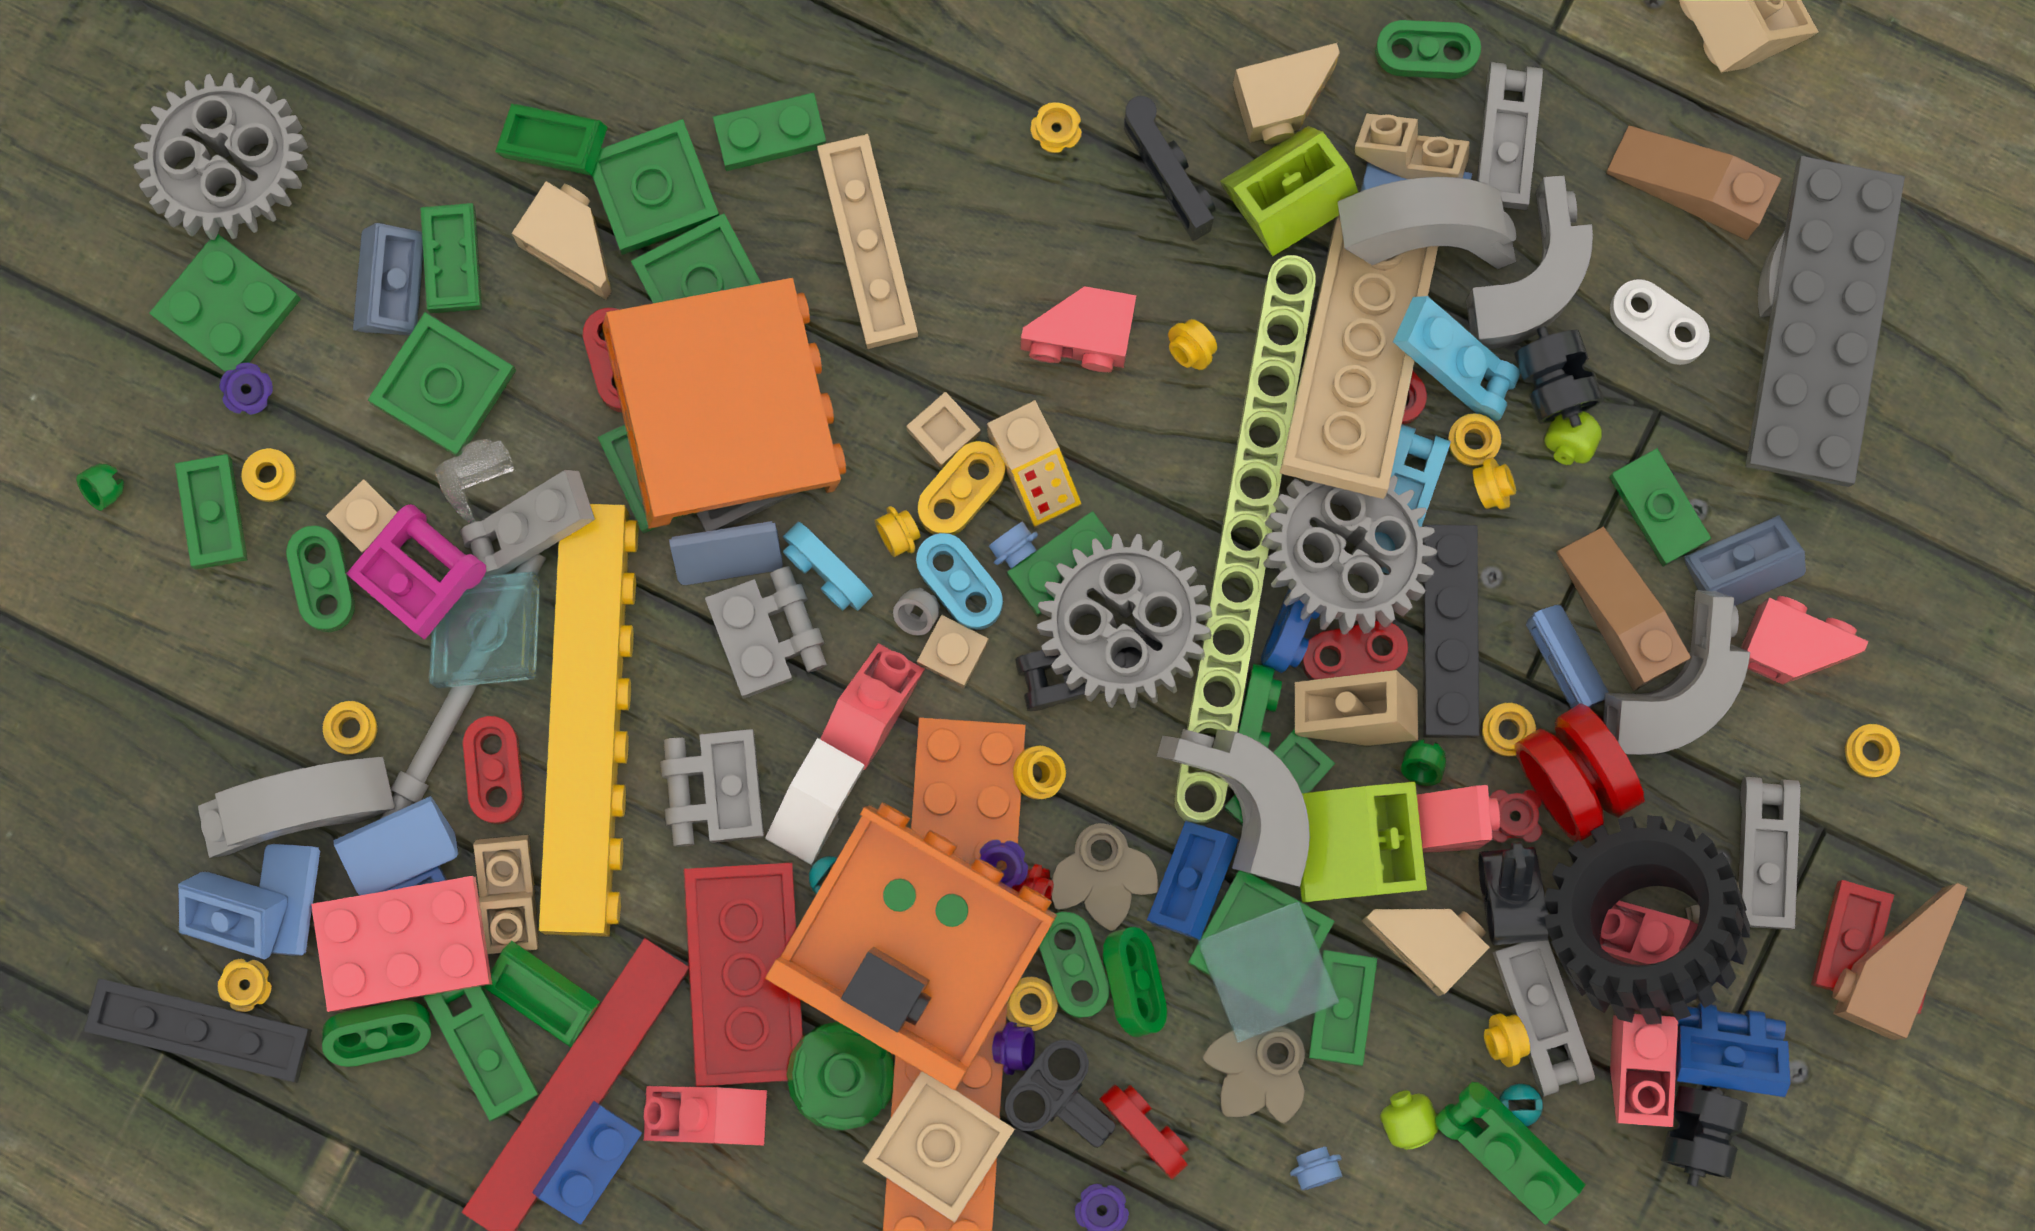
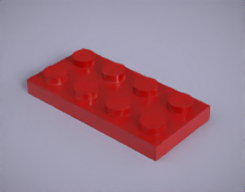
[683,863,803,1087]

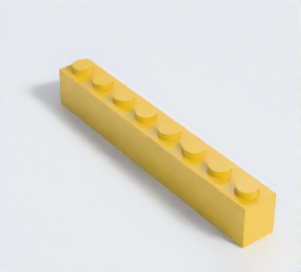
[539,504,639,937]

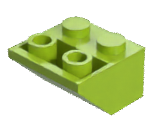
[1220,126,1359,257]
[1300,782,1427,902]

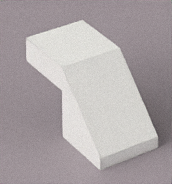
[765,738,865,866]

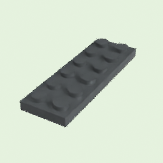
[1745,156,1905,487]

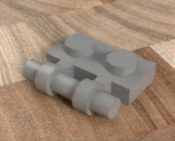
[705,566,827,699]
[660,729,764,847]

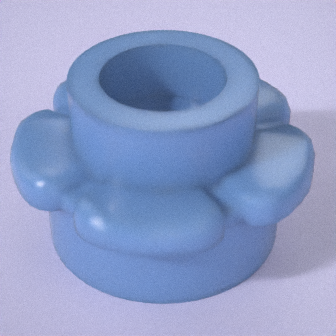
[988,521,1038,569]
[1290,1147,1343,1191]

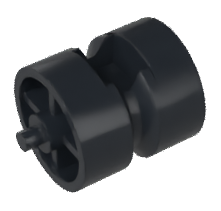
[1514,326,1604,428]
[1661,1086,1748,1187]

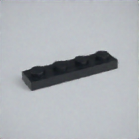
[1422,525,1479,738]
[84,978,312,1083]

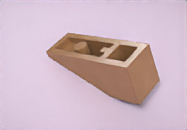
[1606,125,1782,240]
[1556,527,1691,691]
[1832,883,1968,1040]

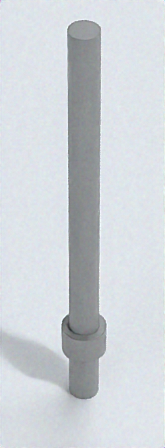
[381,554,546,818]

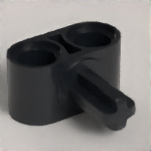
[1478,842,1549,945]
[1005,1039,1116,1148]

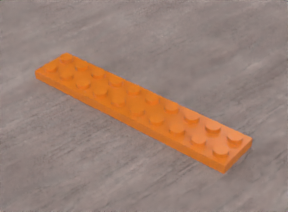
[883,718,1026,1231]

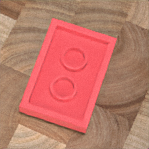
[311,876,492,1012]

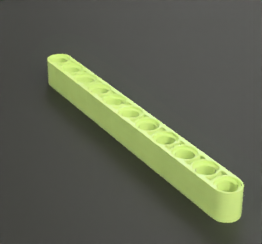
[1175,255,1316,825]

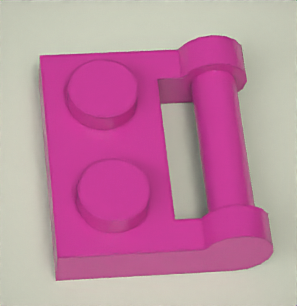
[346,504,486,639]

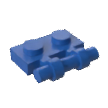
[1674,1003,1790,1097]

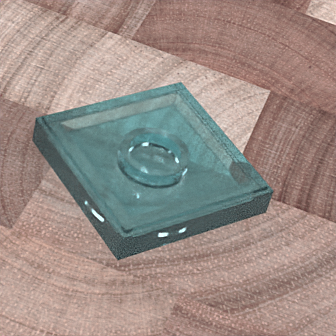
[429,571,540,688]
[1197,901,1339,1043]

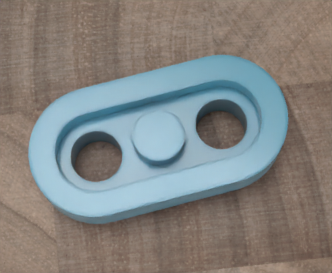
[783,521,873,611]
[916,533,1003,630]

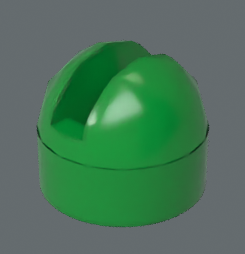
[76,463,125,511]
[1401,739,1446,786]

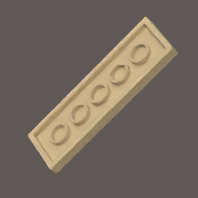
[1280,215,1438,499]

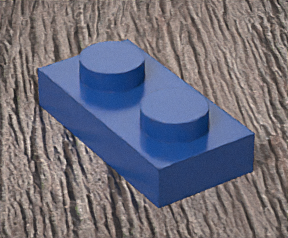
[1147,821,1239,940]
[532,1101,642,1225]

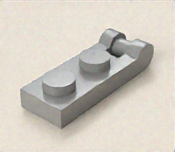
[1477,62,1543,210]
[460,470,595,582]
[1739,776,1800,930]
[1493,940,1595,1097]

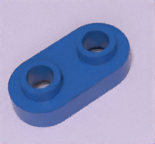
[1261,589,1320,673]

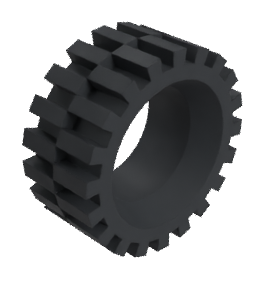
[1544,815,1750,1024]

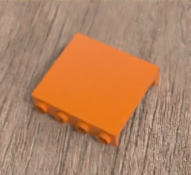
[602,278,846,529]
[765,802,1057,1090]

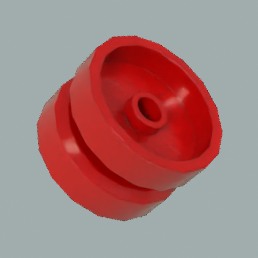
[1515,703,1645,842]

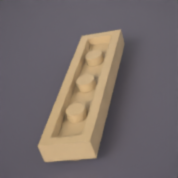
[817,134,918,349]

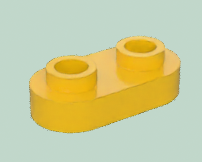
[918,441,1005,535]

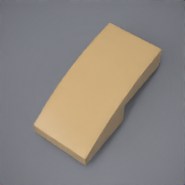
[1355,113,1469,179]
[473,835,538,954]

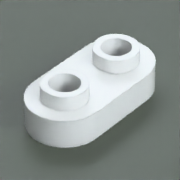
[1610,279,1710,365]

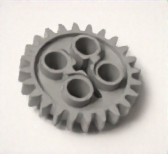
[134,73,308,240]
[1261,475,1437,634]
[1037,534,1212,708]

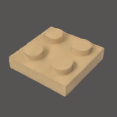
[863,1071,1015,1223]

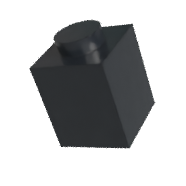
[841,947,932,1033]

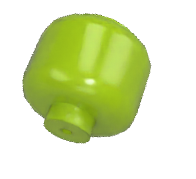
[1544,411,1602,465]
[1380,1090,1438,1150]

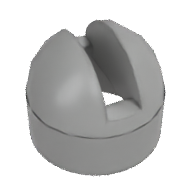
[893,588,940,635]

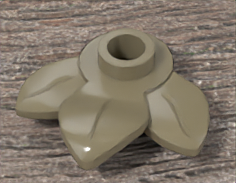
[1052,823,1158,931]
[1203,1026,1305,1124]

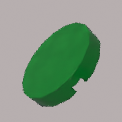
[786,1022,894,1131]

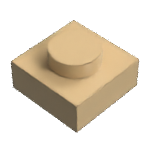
[906,392,981,469]
[326,479,397,553]
[917,615,989,688]

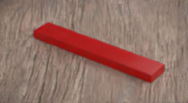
[461,938,689,1231]

